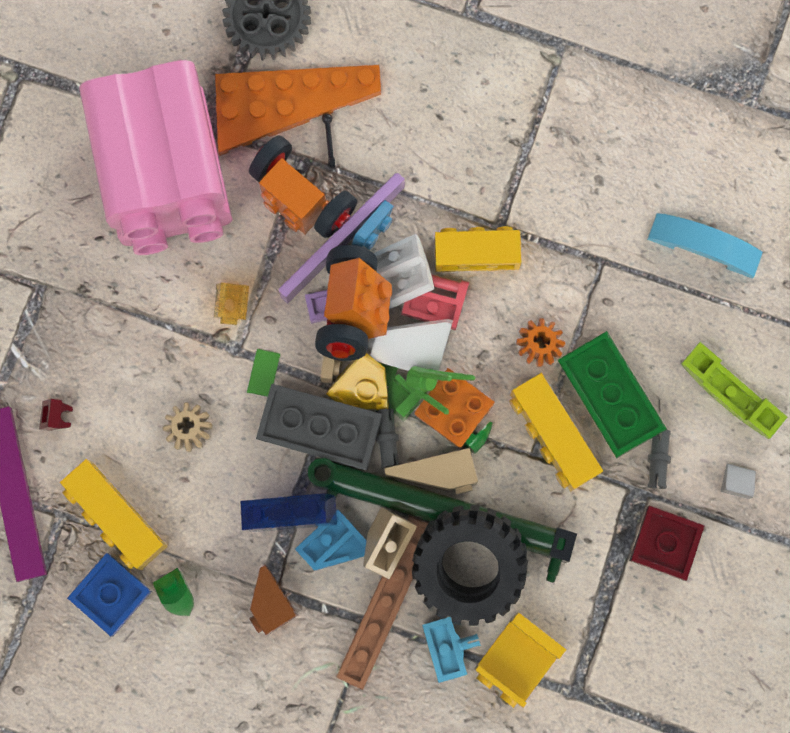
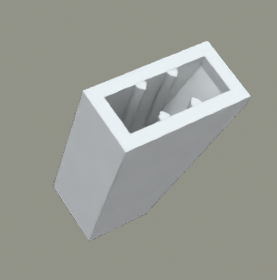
[367,319,453,371]

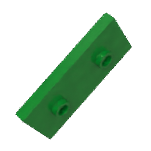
[558,331,667,459]

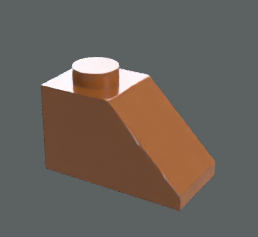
[249,565,298,635]

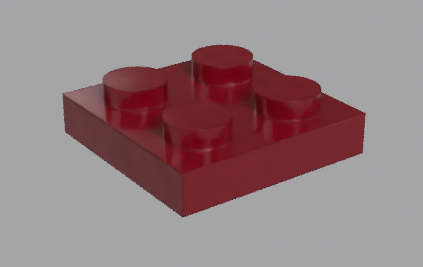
[629,505,705,581]

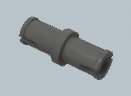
[376,409,400,469]
[647,430,671,489]

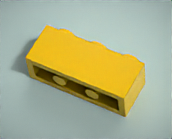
[434,226,522,272]

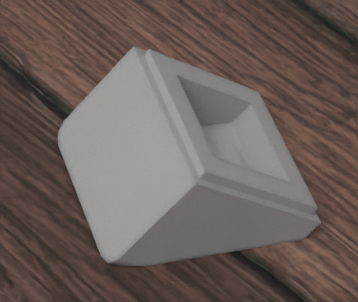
[721,464,756,499]

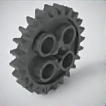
[222,0,311,61]

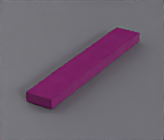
[0,406,47,582]

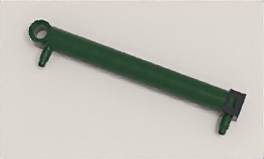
[308,458,577,583]

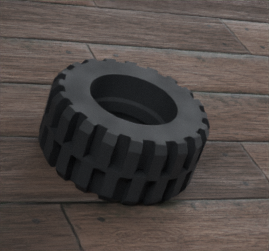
[412,505,528,626]

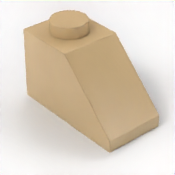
[363,507,417,579]

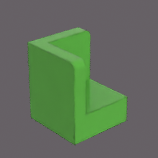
[387,374,423,422]

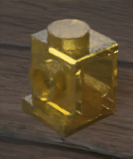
[214,283,249,325]

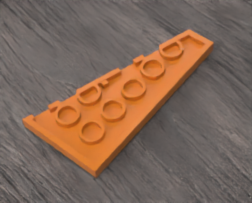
[215,65,381,156]

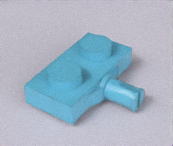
[422,617,481,683]

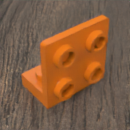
[415,368,495,448]

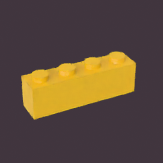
[509,373,603,492]
[60,459,168,570]

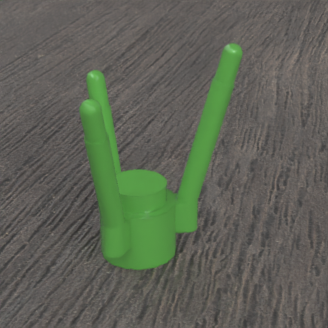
[406,366,475,415]

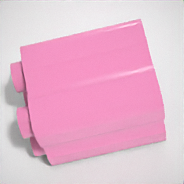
[79,60,233,255]

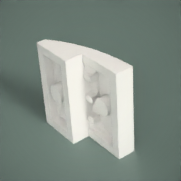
[374,234,434,309]

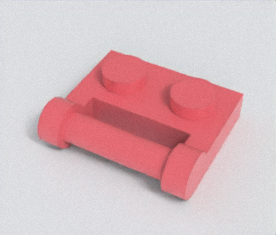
[401,274,469,330]

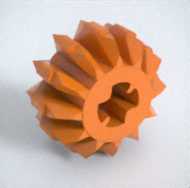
[516,318,565,367]

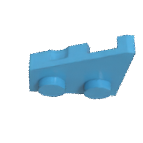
[352,200,394,250]
[295,509,367,571]

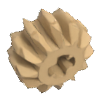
[163,402,213,452]

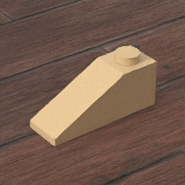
[384,448,478,495]

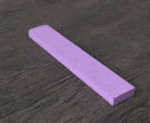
[279,173,405,304]

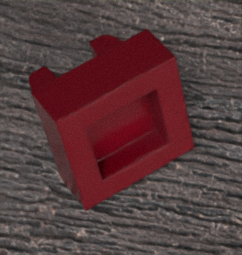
[39,399,73,431]

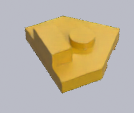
[326,353,389,410]

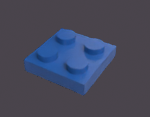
[67,553,152,637]

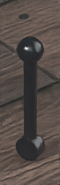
[322,113,335,169]

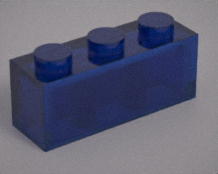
[240,493,337,532]

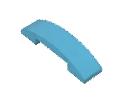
[647,213,763,279]

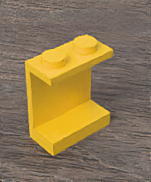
[474,612,567,708]

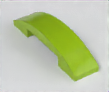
[681,342,788,439]

